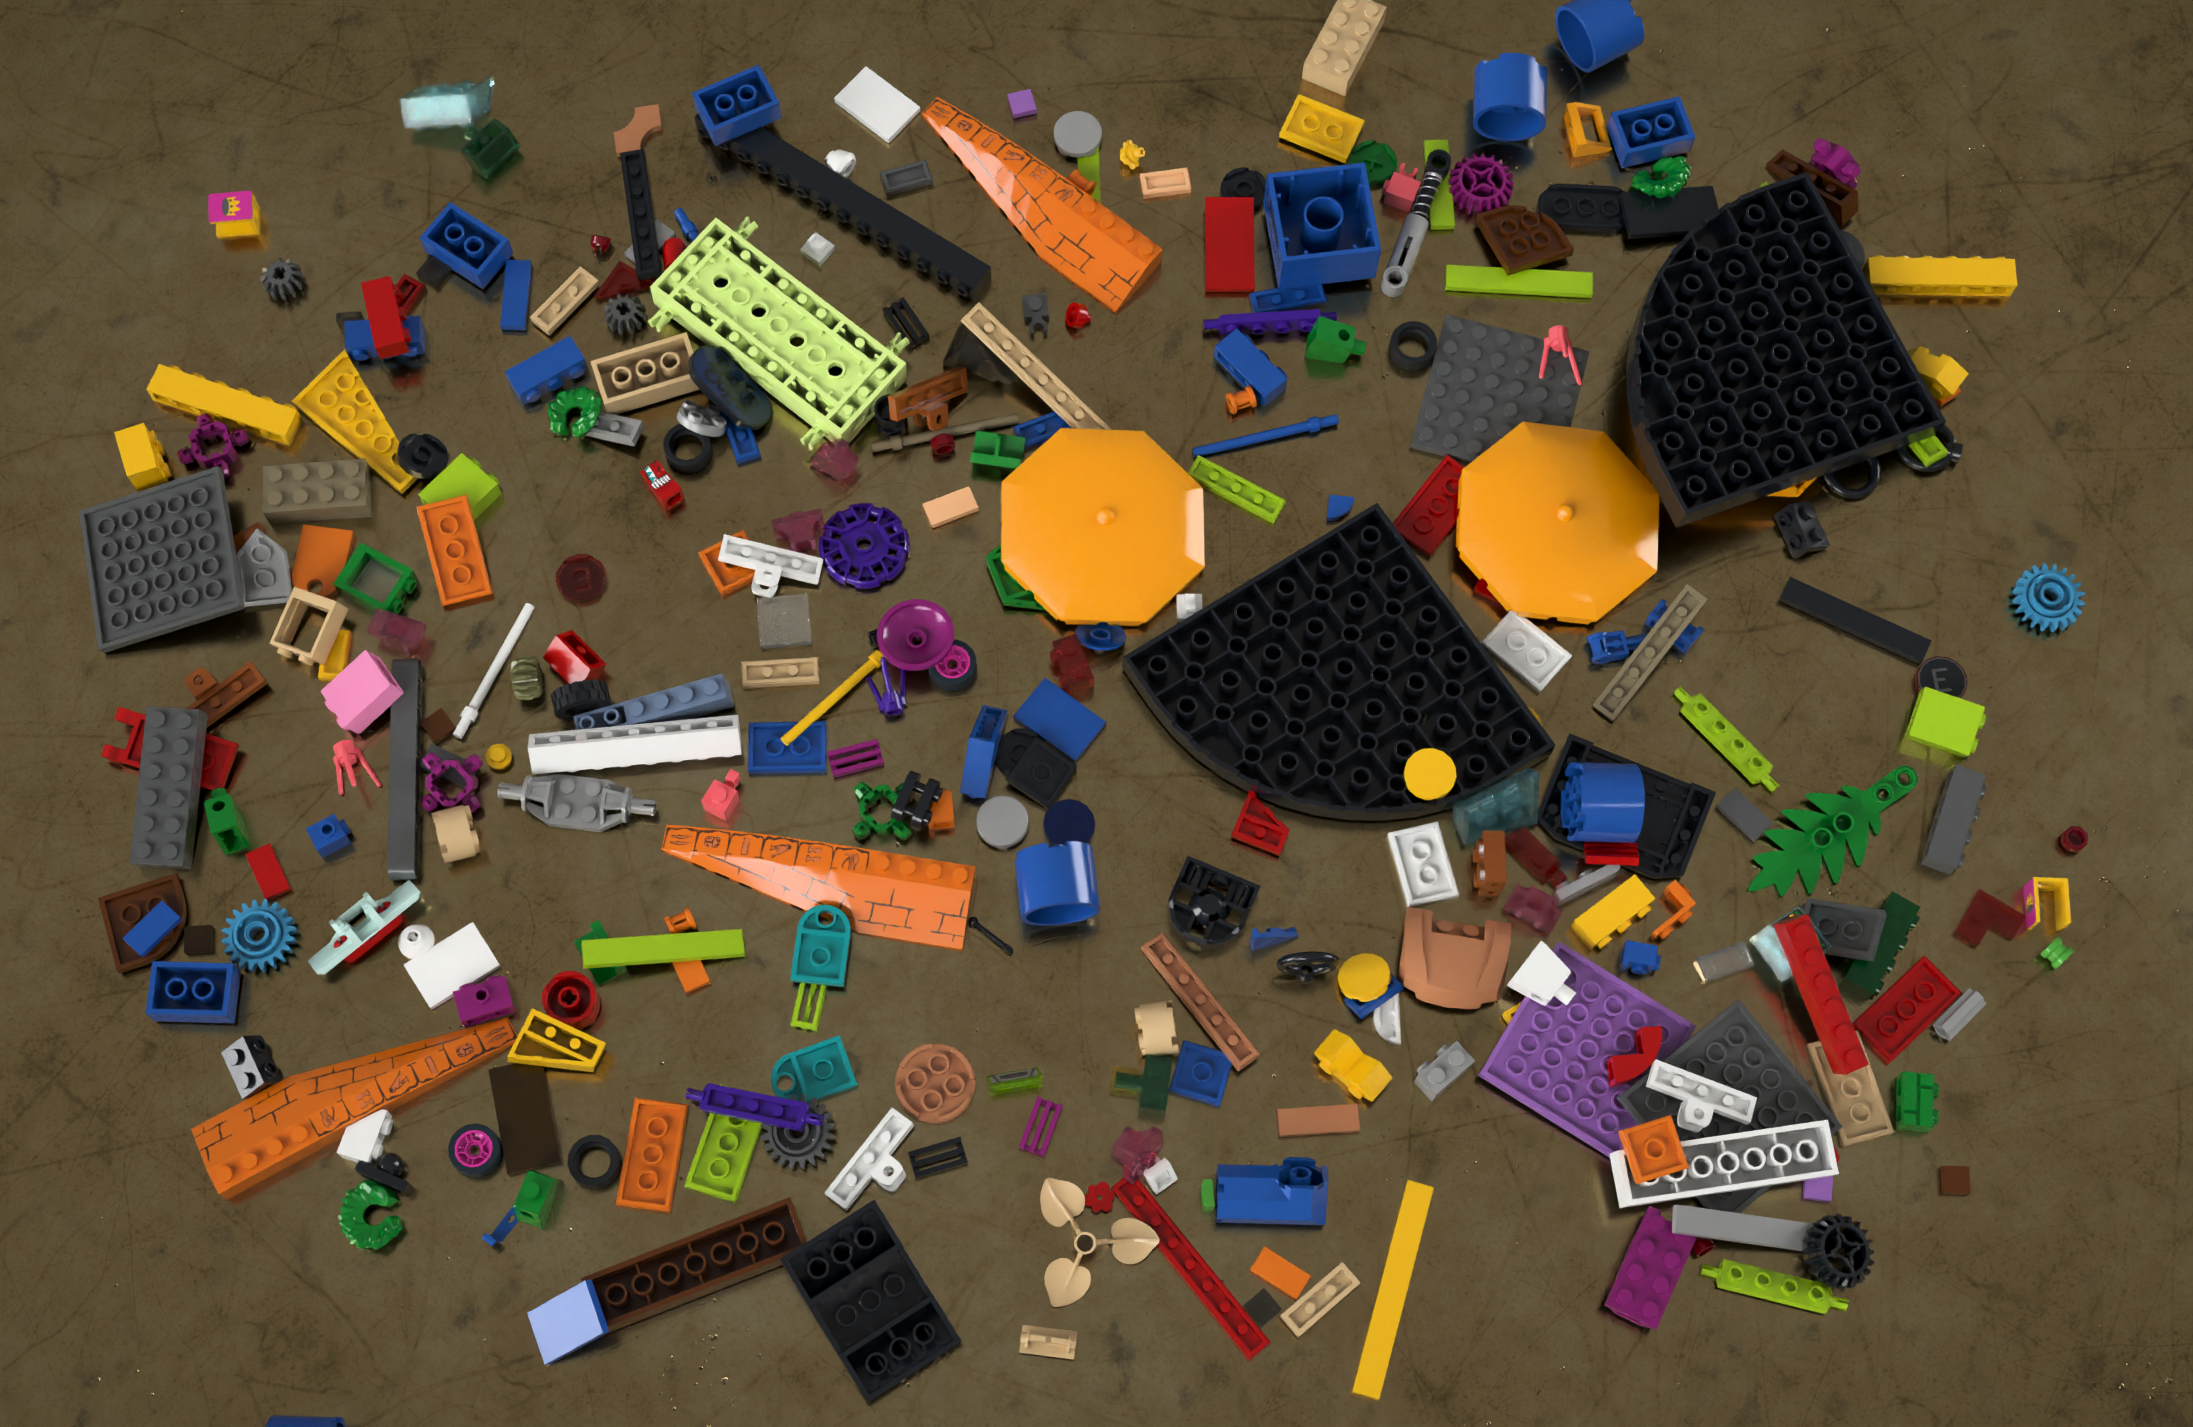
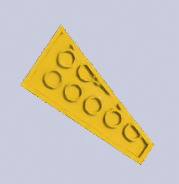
[292,349,418,494]

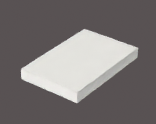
[834,66,920,143]
[1481,610,1572,694]
[1387,821,1460,908]
[404,922,501,1010]

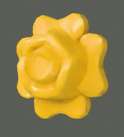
[1119,140,1145,170]

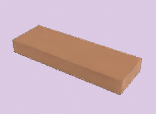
[1277,1104,1360,1138]

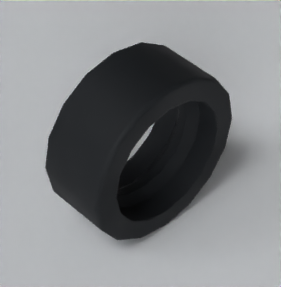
[1389,321,1437,371]
[663,424,712,473]
[567,1135,621,1189]

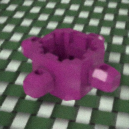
[1811,138,1861,189]
[177,413,250,479]
[421,752,483,813]

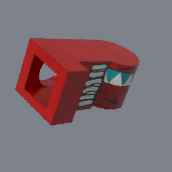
[639,460,684,511]

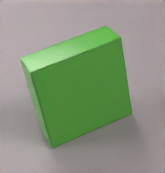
[1201,1179,1215,1212]

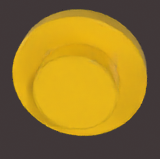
[485,744,512,770]

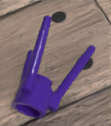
[866,657,907,716]

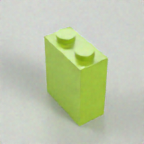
[418,453,502,520]
[1904,686,1986,758]

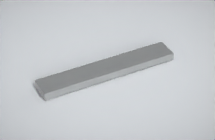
[1672,1205,1813,1251]

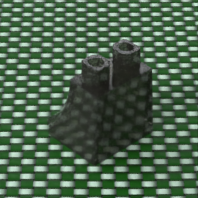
[943,323,1019,384]

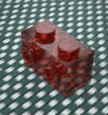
[1049,633,1094,697]

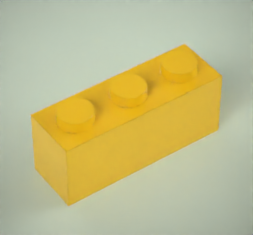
[1571,875,1655,951]

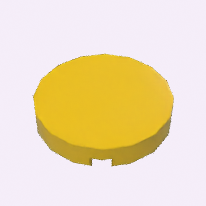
[1404,748,1457,800]
[1338,953,1391,1002]

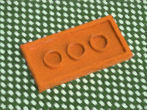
[416,495,493,606]
[616,1098,689,1213]

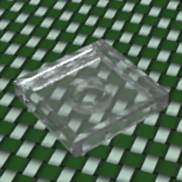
[757,593,812,649]

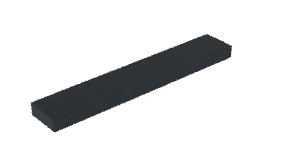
[620,149,663,281]
[1779,577,1932,665]

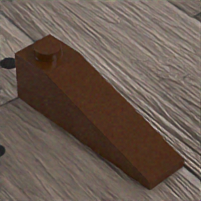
[1766,149,1859,226]

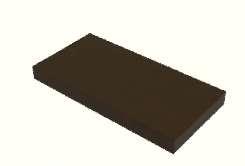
[488,1063,562,1175]

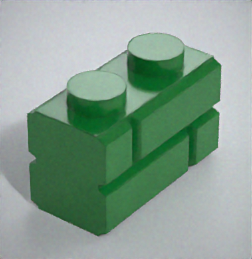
[1896,1071,1939,1133]

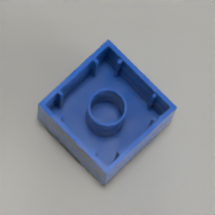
[1263,162,1381,289]

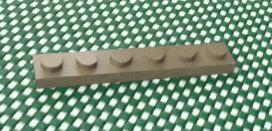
[1592,584,1708,722]

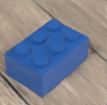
[692,65,782,146]
[1606,96,1695,168]
[420,202,513,289]
[146,961,241,1023]

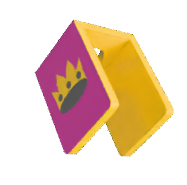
[208,190,260,238]
[2023,877,2071,931]

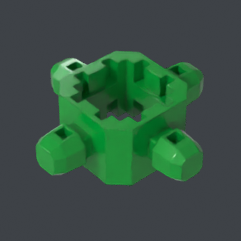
[853,782,912,841]

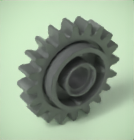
[760,1094,836,1170]

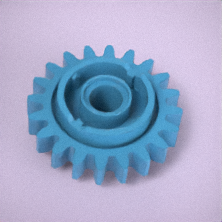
[2012,563,2085,633]
[221,899,298,973]

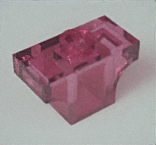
[809,438,860,480]
[771,508,824,552]
[367,608,427,653]
[1503,885,1563,935]
[1112,1126,1164,1185]

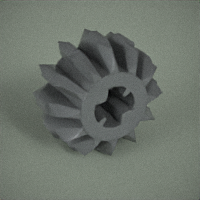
[260,257,304,301]
[604,292,646,336]

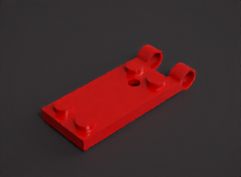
[101,707,239,791]

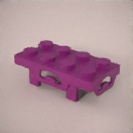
[1604,1206,1697,1331]

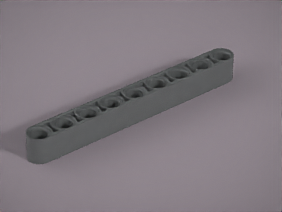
[388,658,422,881]

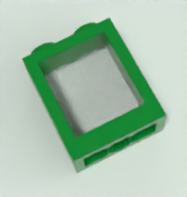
[333,543,417,620]

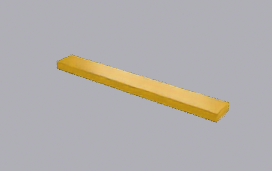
[1352,1180,1434,1400]

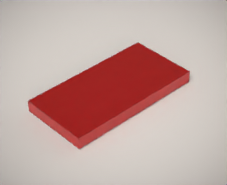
[1205,197,1255,292]
[1393,455,1465,559]
[1852,955,1963,1064]

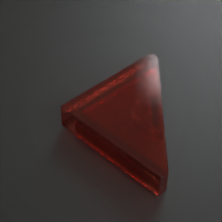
[594,261,656,301]

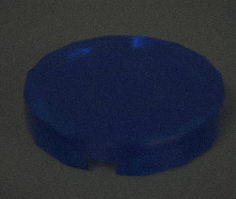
[1043,799,1095,846]

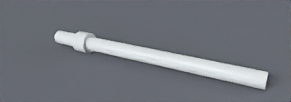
[453,603,535,739]

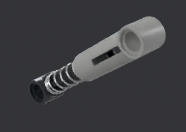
[1381,149,1452,298]

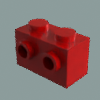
[543,630,607,684]

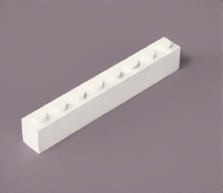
[528,715,742,775]

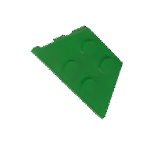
[985,543,1045,610]

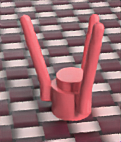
[1539,325,1582,385]
[333,740,382,795]

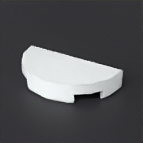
[1372,993,1401,1045]

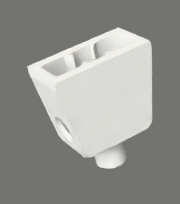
[1507,941,1576,1006]

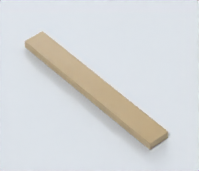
[961,302,1112,430]

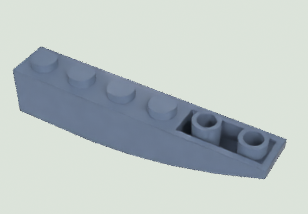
[573,674,734,730]

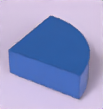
[1327,495,1355,521]

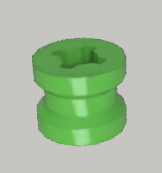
[2040,936,2074,969]

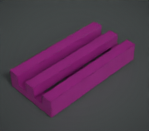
[827,739,884,778]
[1019,1096,1063,1157]

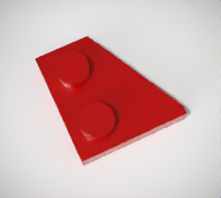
[1231,790,1290,856]

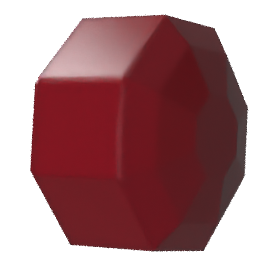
[930,433,955,455]
[2061,826,2088,853]

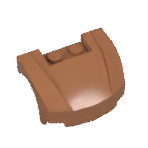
[1397,907,1512,1009]

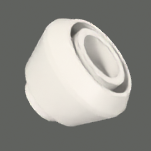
[825,149,856,178]
[398,924,435,959]

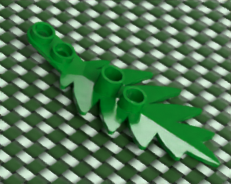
[1748,765,1918,896]

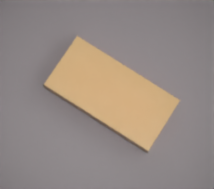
[1806,1031,1894,1147]

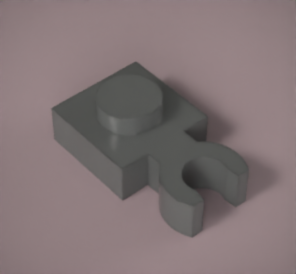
[1022,293,1049,337]

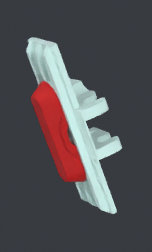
[308,880,421,975]

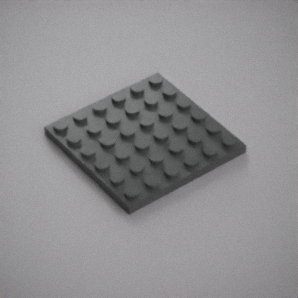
[1410,314,1590,463]
[79,466,245,653]
[1617,999,1843,1213]

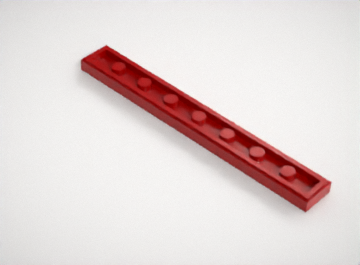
[1111,1171,1271,1361]

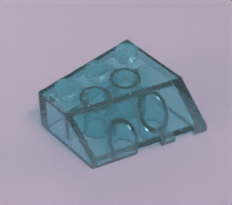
[399,76,494,131]
[1453,768,1539,845]

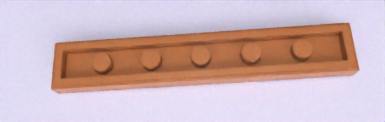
[1141,932,1260,1072]

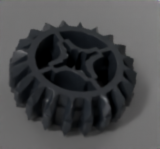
[1802,1214,1876,1289]

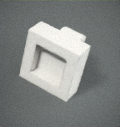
[800,232,835,267]
[1176,593,1203,622]
[1142,1157,1178,1195]

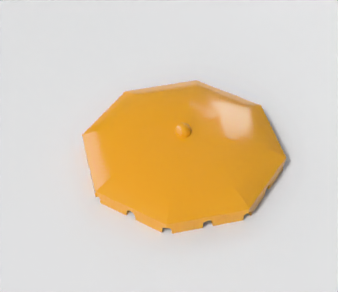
[1456,421,1659,625]
[1001,428,1205,626]

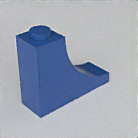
[960,705,1008,798]

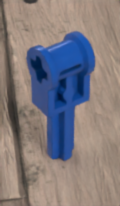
[1586,630,1647,664]

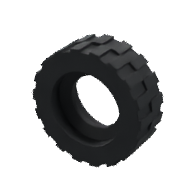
[551,679,612,720]

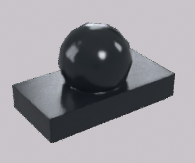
[355,1153,413,1196]

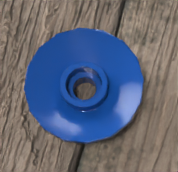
[1075,622,1126,651]

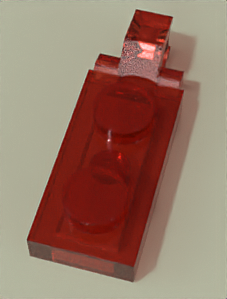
[1505,823,1568,887]

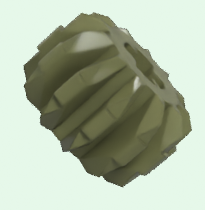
[510,656,544,700]

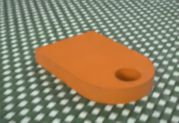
[292,524,355,599]

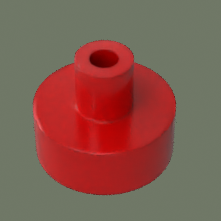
[1065,302,1091,329]

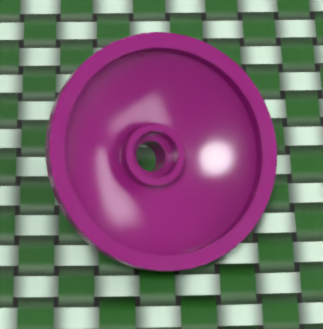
[877,599,954,671]

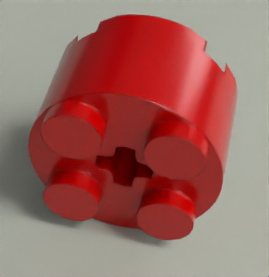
[542,971,600,1030]

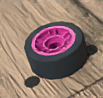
[929,639,977,691]
[448,1123,503,1178]

